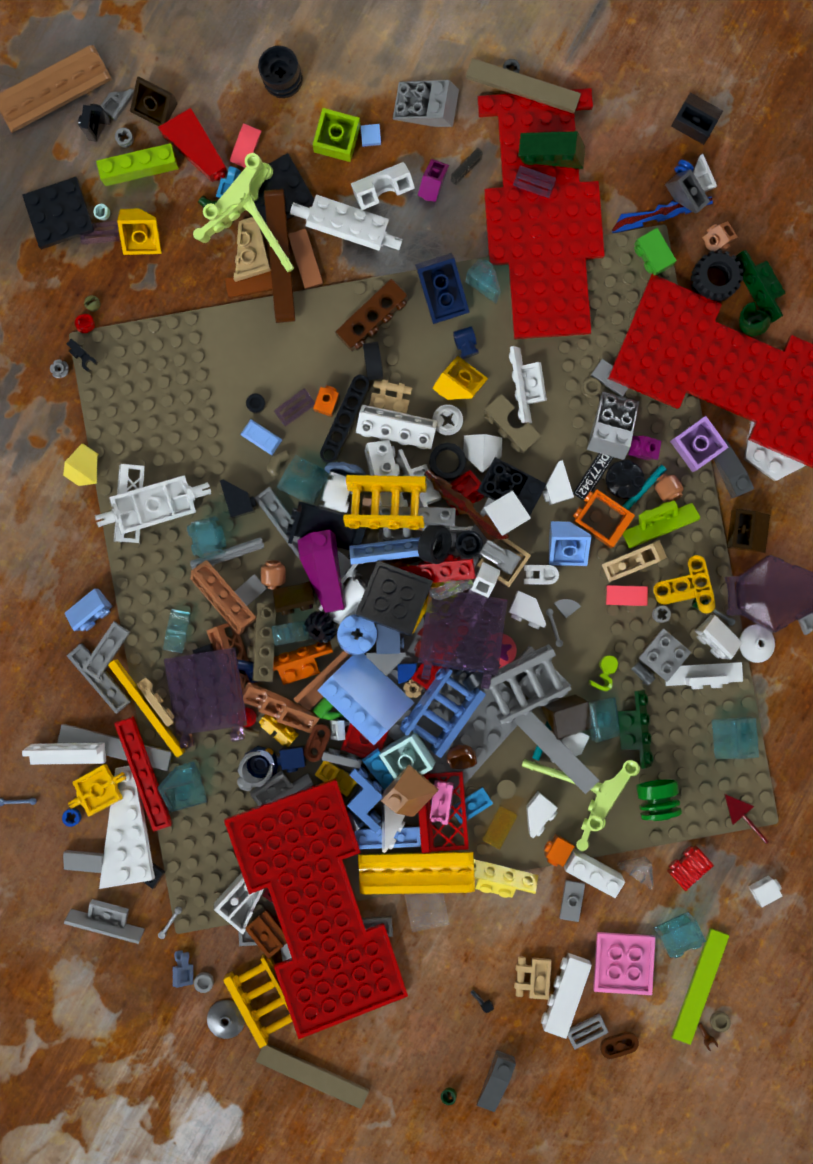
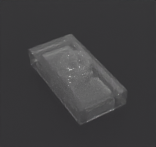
[429,579,473,600]

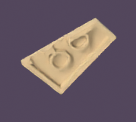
[234,217,271,282]

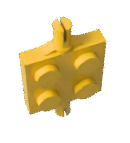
[68,764,126,817]

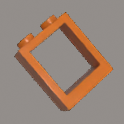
[573,489,635,548]

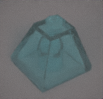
[465,259,501,304]
[158,762,207,812]

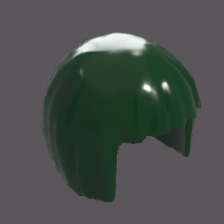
[739,302,771,337]

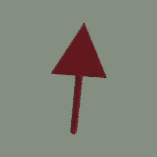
[724,794,768,844]

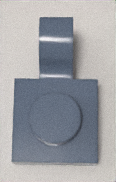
[173,950,193,988]

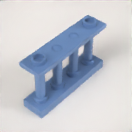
[400,665,486,758]

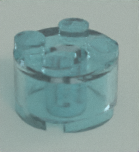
[187,516,226,559]

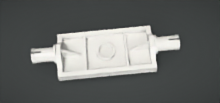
[290,195,403,251]
[95,475,211,535]

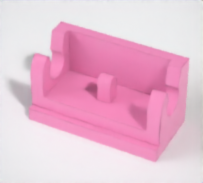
[430,780,454,825]

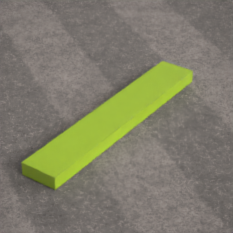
[671,928,729,1045]

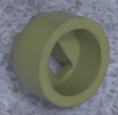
[84,295,101,312]

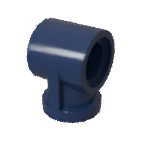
[453,326,479,359]

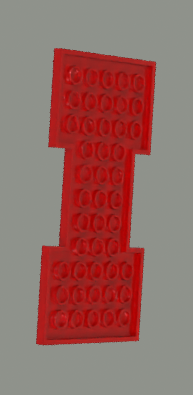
[608,274,813,468]
[224,779,408,1040]

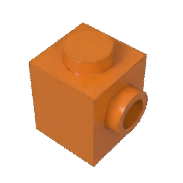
[313,385,340,417]
[544,834,575,867]

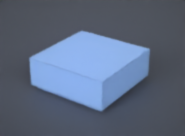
[361,124,381,147]

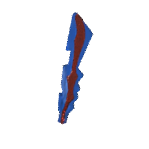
[612,196,713,233]

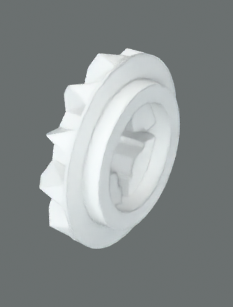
[432,405,463,436]

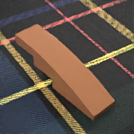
[239,682,320,733]

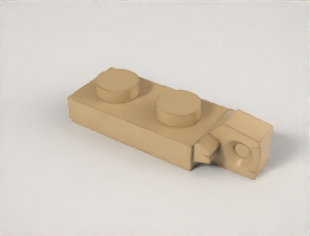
[136,678,175,727]

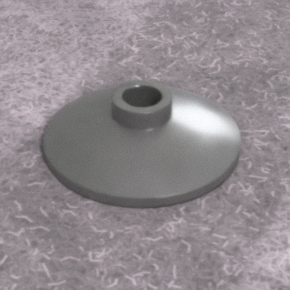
[207,1000,245,1039]

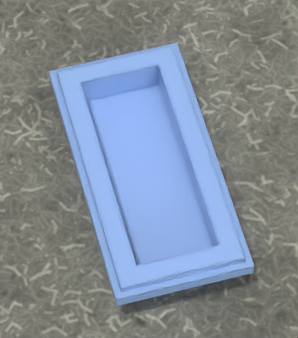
[240,419,282,455]

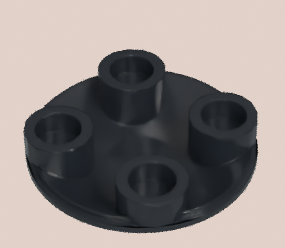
[606,460,645,499]

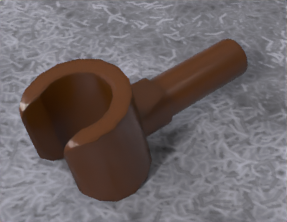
[698,1022,718,1051]

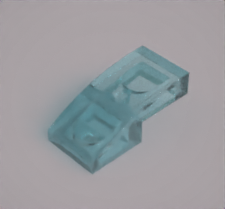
[163,609,191,653]
[272,620,313,646]

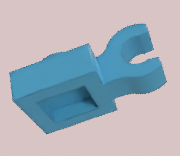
[216,166,241,198]

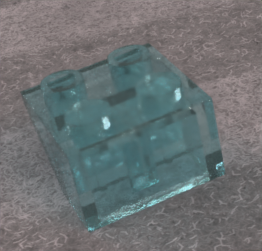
[277,455,329,505]
[712,717,759,759]

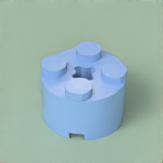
[337,614,377,655]

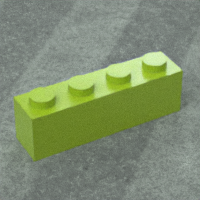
[96,143,179,186]

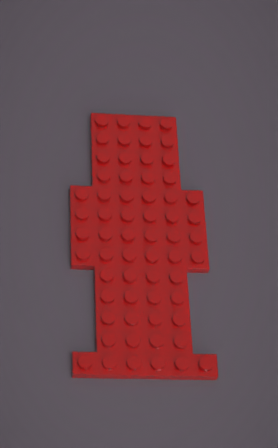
[477,88,605,339]

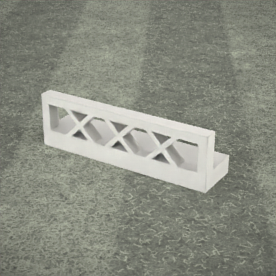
[114,464,145,543]
[22,743,106,765]

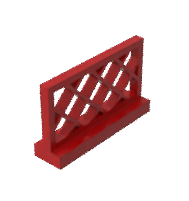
[418,771,469,854]

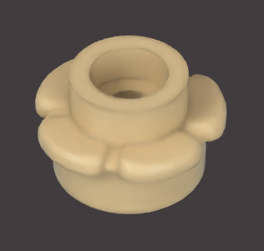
[404,679,423,698]

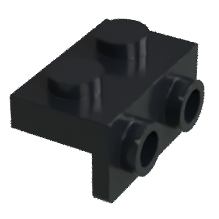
[78,104,111,142]

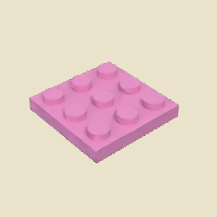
[593,932,655,995]

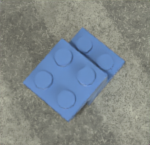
[347,766,384,833]

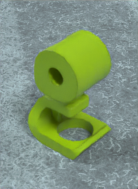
[589,655,618,691]

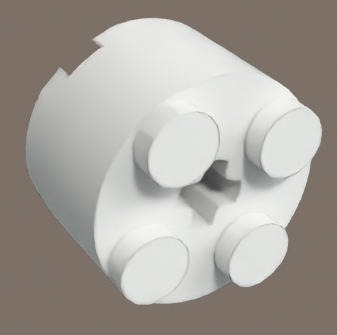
[319,471,352,513]

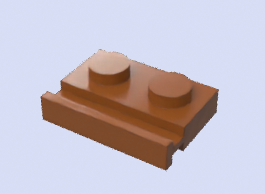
[246,909,287,959]

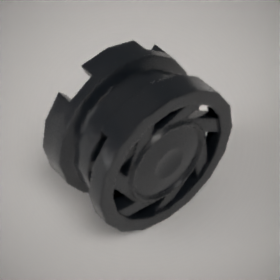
[455,530,483,558]

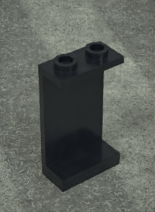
[286,501,366,559]

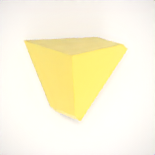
[63,444,99,486]

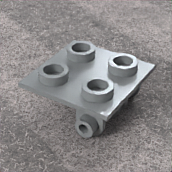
[639,628,691,682]

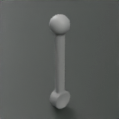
[546,608,563,647]
[158,906,182,939]

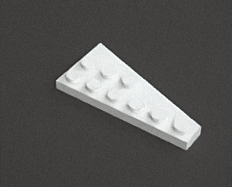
[99,766,155,889]

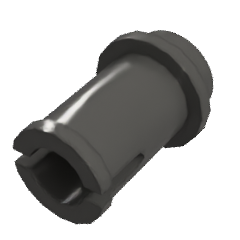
[631,661,656,686]

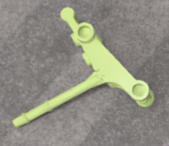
[193,153,294,272]
[522,759,640,851]

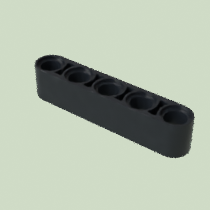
[320,375,370,464]

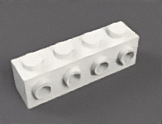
[356,404,437,449]
[364,440,408,507]

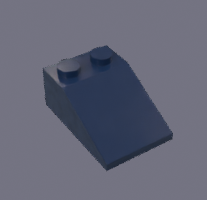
[415,253,470,324]

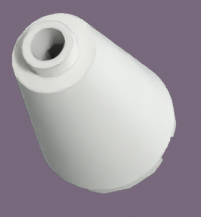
[329,573,369,624]

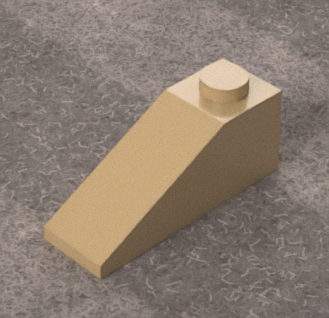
[602,540,667,582]

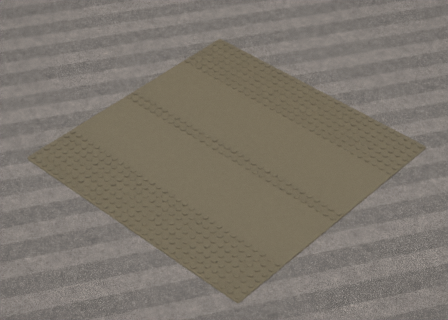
[69,225,778,934]

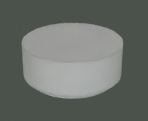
[194,972,214,993]

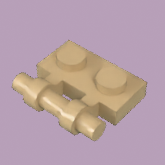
[369,379,412,414]
[514,956,552,1000]

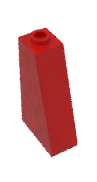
[158,108,228,182]

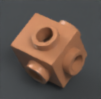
[702,221,738,253]

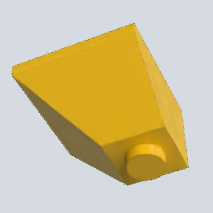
[117,209,162,255]
[432,356,488,400]

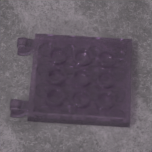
[418,587,508,689]
[164,648,247,749]

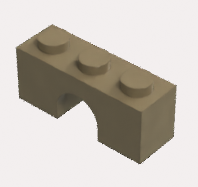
[484,394,541,454]

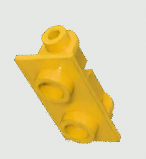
[259,714,299,748]

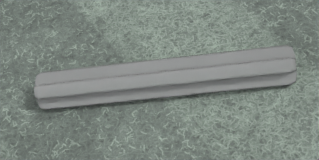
[190,537,264,570]

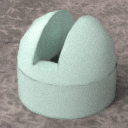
[93,204,111,220]

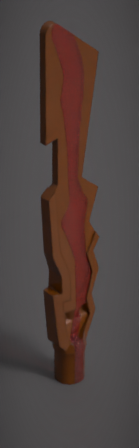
[424,469,509,540]

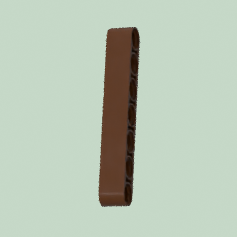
[264,189,295,323]

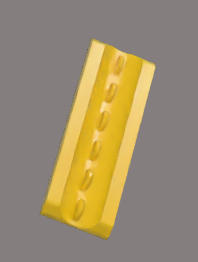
[358,852,475,894]

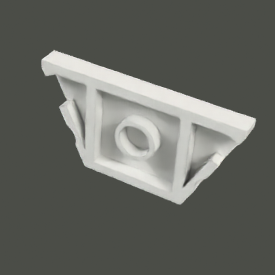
[744,421,806,481]

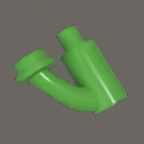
[312,698,344,720]

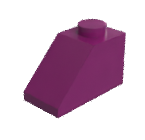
[418,159,449,202]

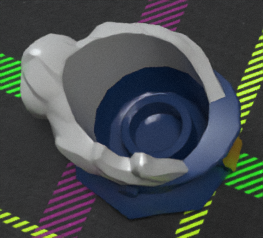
[237,746,278,791]

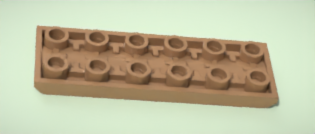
[0,45,112,133]

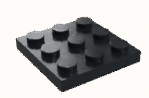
[254,153,314,224]
[22,177,95,250]
[355,560,433,636]

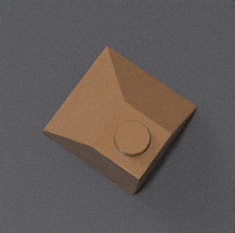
[381,765,439,817]

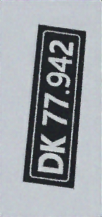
[573,453,614,501]

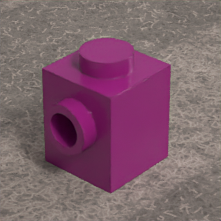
[628,436,661,460]

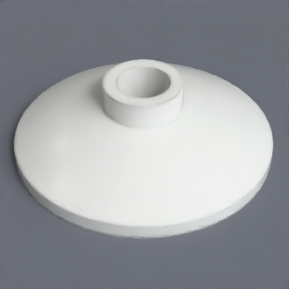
[739,624,775,663]

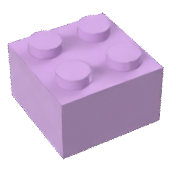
[670,416,729,472]

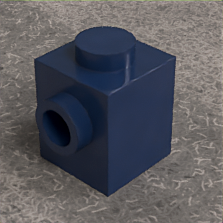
[277,746,306,772]

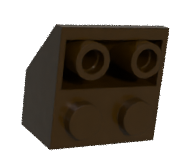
[727,509,770,553]
[273,581,317,616]

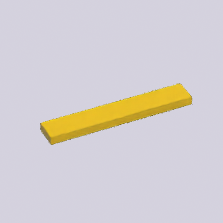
[108,659,186,757]

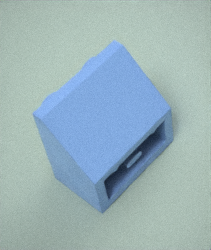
[65,588,113,631]

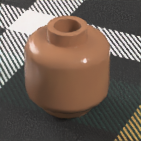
[655,474,684,502]
[261,560,286,590]

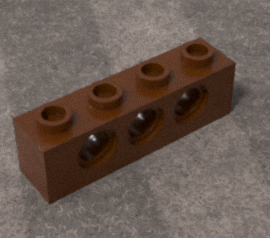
[335,279,407,351]

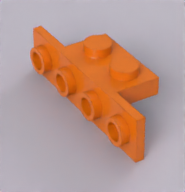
[273,641,333,685]

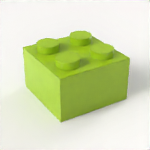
[313,108,361,162]

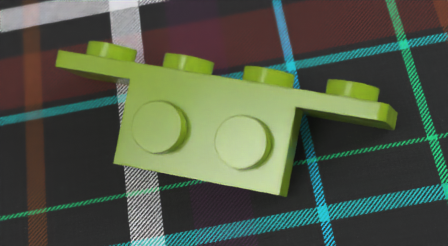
[622,500,700,548]

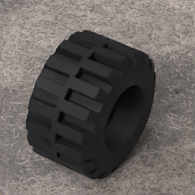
[690,250,743,303]

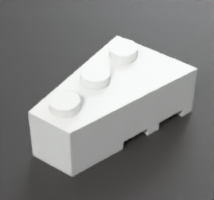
[214,873,264,934]

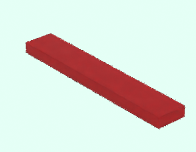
[114,716,173,831]

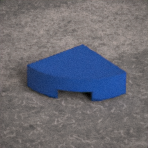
[397,663,417,684]

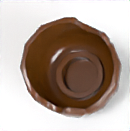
[446,744,477,769]

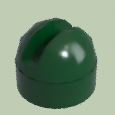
[441,1087,457,1105]

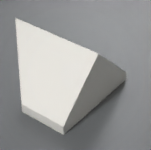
[463,434,502,473]

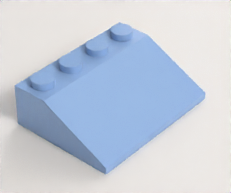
[317,654,414,745]

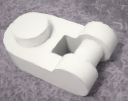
[524,565,559,585]

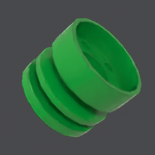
[636,779,682,821]

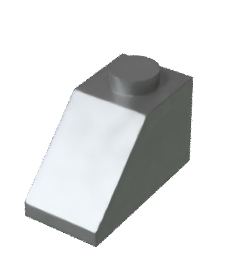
[665,169,710,213]

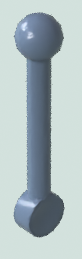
[0,797,37,806]

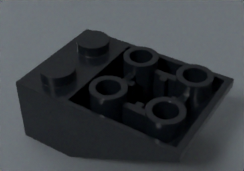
[477,457,546,516]

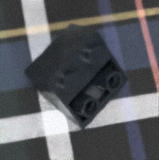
[671,92,723,145]

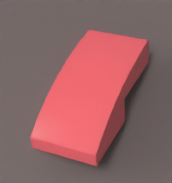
[230,123,262,168]
[606,585,648,606]

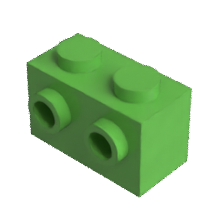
[634,228,677,276]

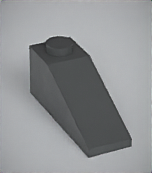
[713,439,754,499]
[476,1050,516,1112]

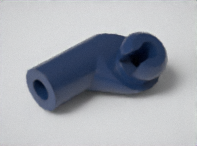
[235,659,258,683]

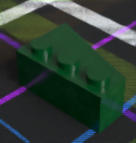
[518,131,585,169]

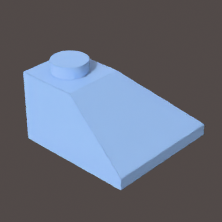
[549,521,591,566]

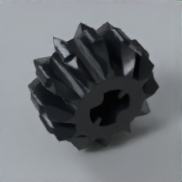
[304,611,338,644]

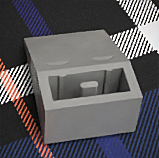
[393,80,459,127]
[587,391,639,460]
[516,646,571,710]

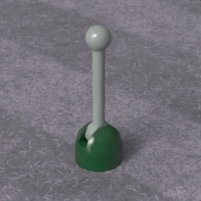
[692,598,735,626]

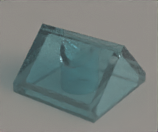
[588,697,620,742]

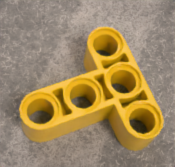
[653,555,715,613]

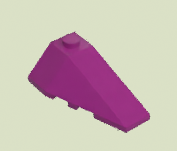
[297,530,345,613]

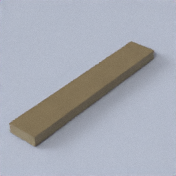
[466,58,581,114]
[256,1043,369,1109]

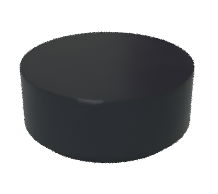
[246,393,266,414]

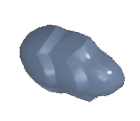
[325,462,366,476]

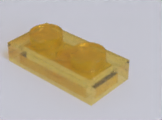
[482,805,518,850]

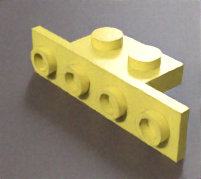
[474,859,538,898]

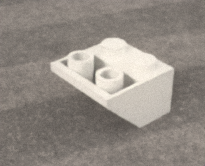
[695,615,742,660]

